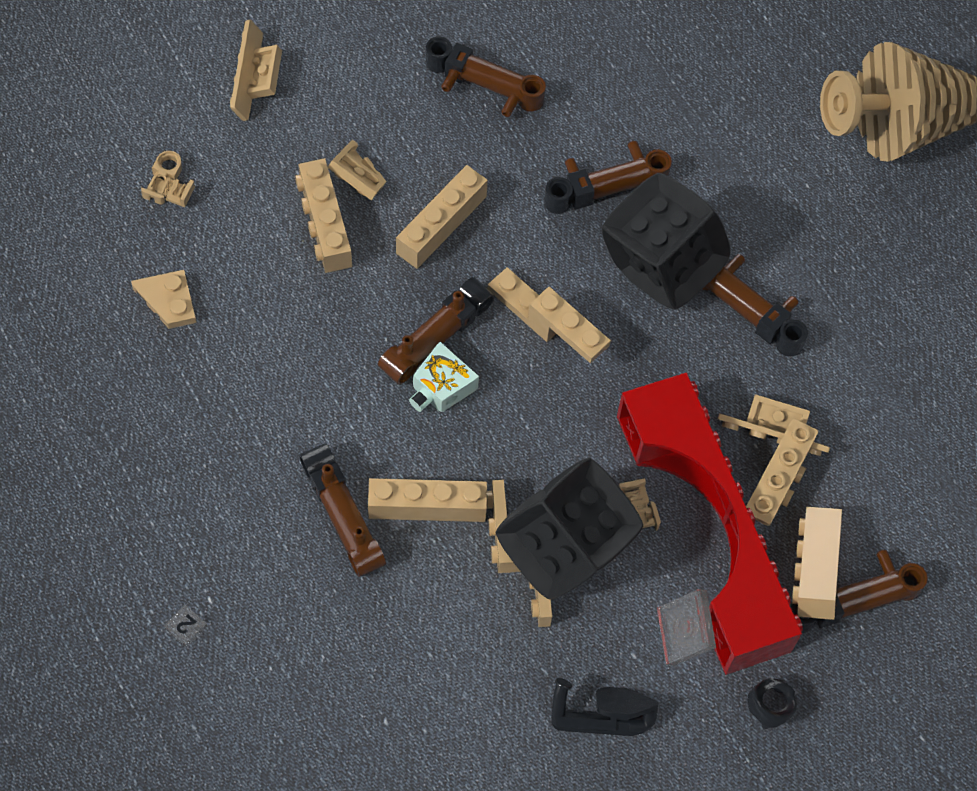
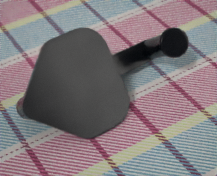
[551,678,659,736]

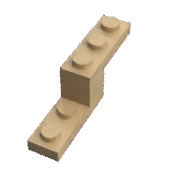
[487,267,611,363]
[487,480,552,627]

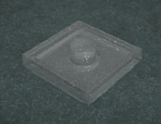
[657,589,716,666]

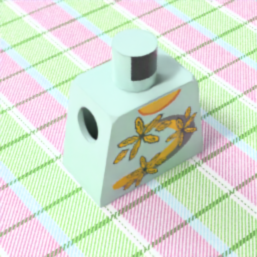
[409,342,479,412]

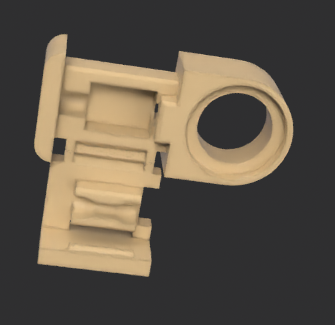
[141,151,195,207]
[619,478,661,531]

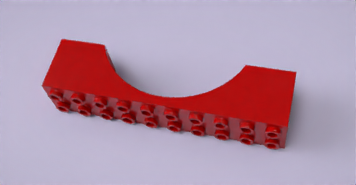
[617,372,803,675]

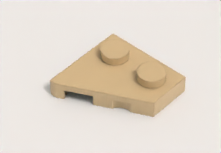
[328,139,386,200]
[131,270,196,329]

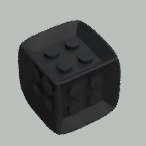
[602,173,731,310]
[495,458,643,600]

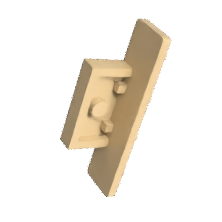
[230,20,282,121]
[718,394,830,456]
[746,419,818,526]

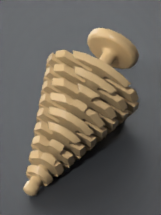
[820,42,977,162]

